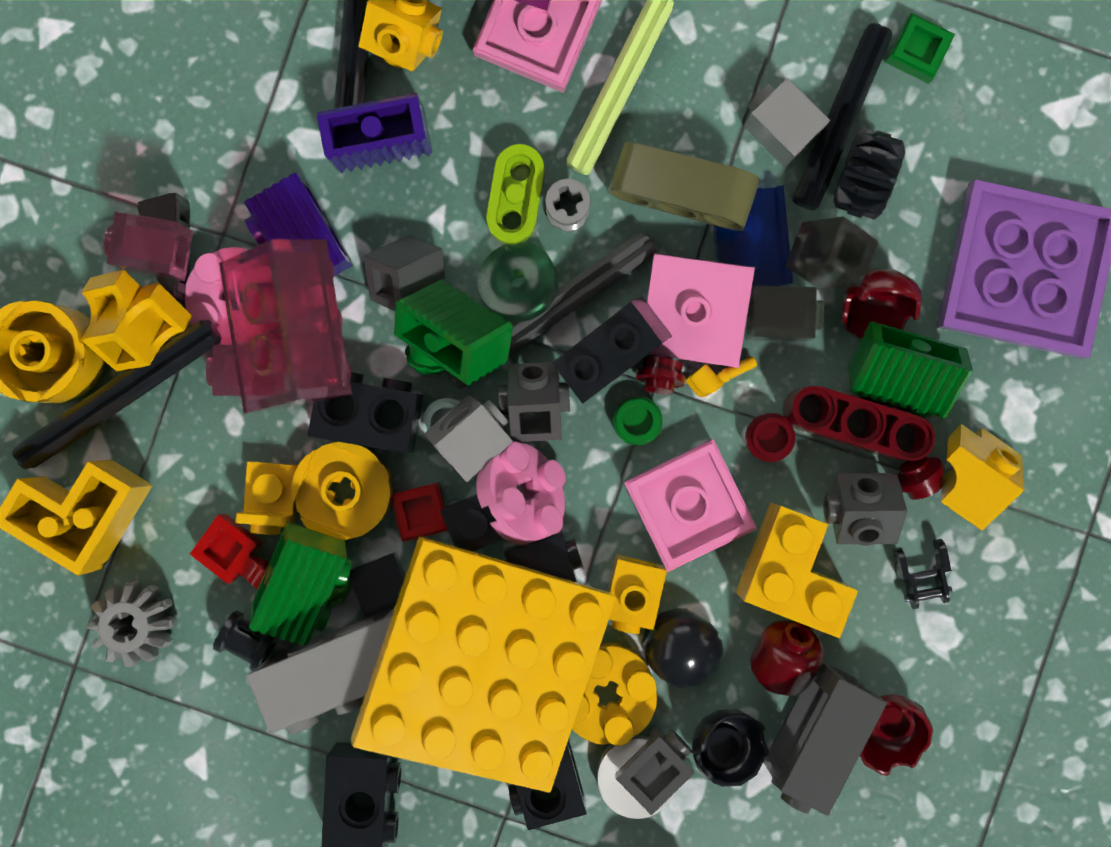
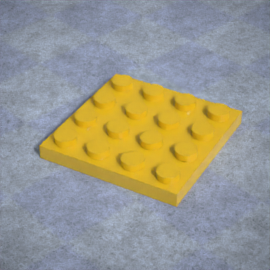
[350,536,616,793]

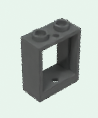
[763,661,887,816]

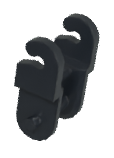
[893,539,953,610]

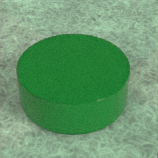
[613,396,663,445]

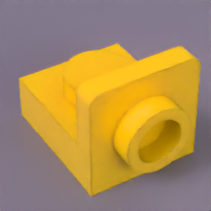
[235,461,298,535]

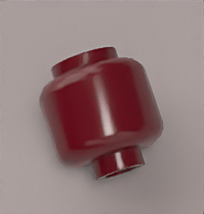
[750,620,825,696]

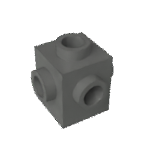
[498,362,570,442]
[823,473,907,546]

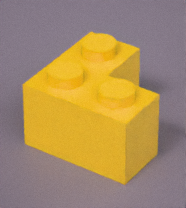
[0,460,153,576]
[735,502,858,639]

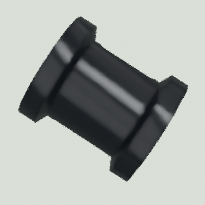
[213,610,280,670]

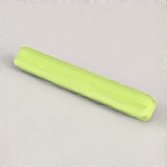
[567,0,674,175]

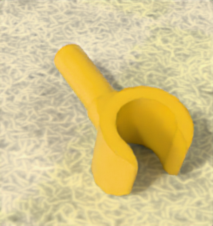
[686,356,757,397]

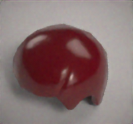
[841,269,922,338]
[860,694,933,776]

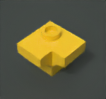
[81,269,193,372]
[941,424,1024,531]

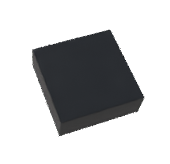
[349,552,405,617]

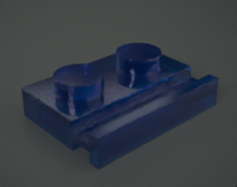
[713,185,793,290]

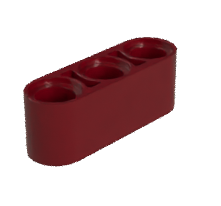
[783,386,935,461]

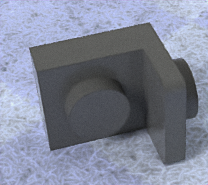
[615,725,695,816]

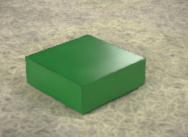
[885,13,955,84]

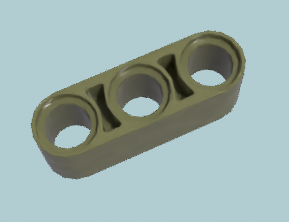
[608,142,760,231]

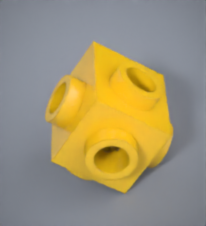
[358,0,443,72]

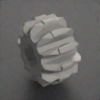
[85,580,178,667]

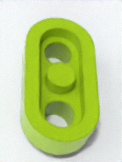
[486,144,545,246]

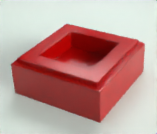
[391,482,448,542]

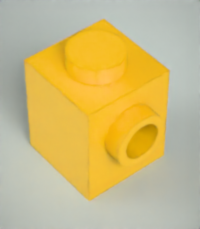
[607,554,667,634]

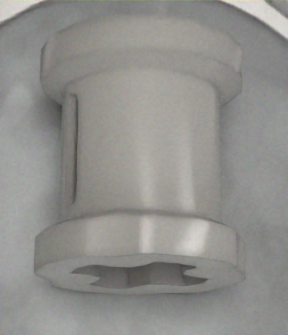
[545,178,591,232]

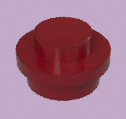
[635,356,686,395]
[745,413,796,462]
[898,456,946,500]

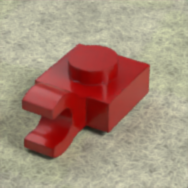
[189,513,269,590]

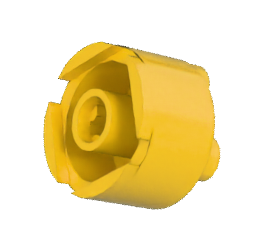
[0,300,107,404]

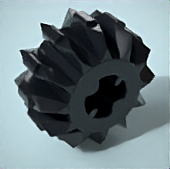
[833,129,905,219]

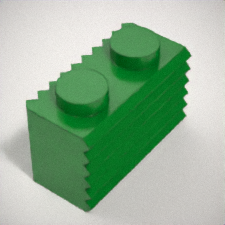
[394,279,513,386]
[848,321,973,419]
[249,522,352,646]

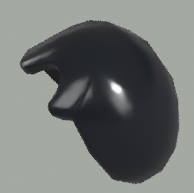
[641,608,723,688]
[692,709,769,787]

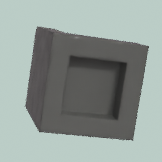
[364,236,445,311]

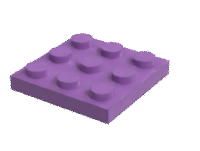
[937,179,1111,359]

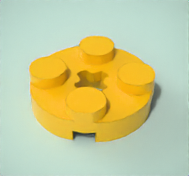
[291,442,393,540]
[572,642,657,746]

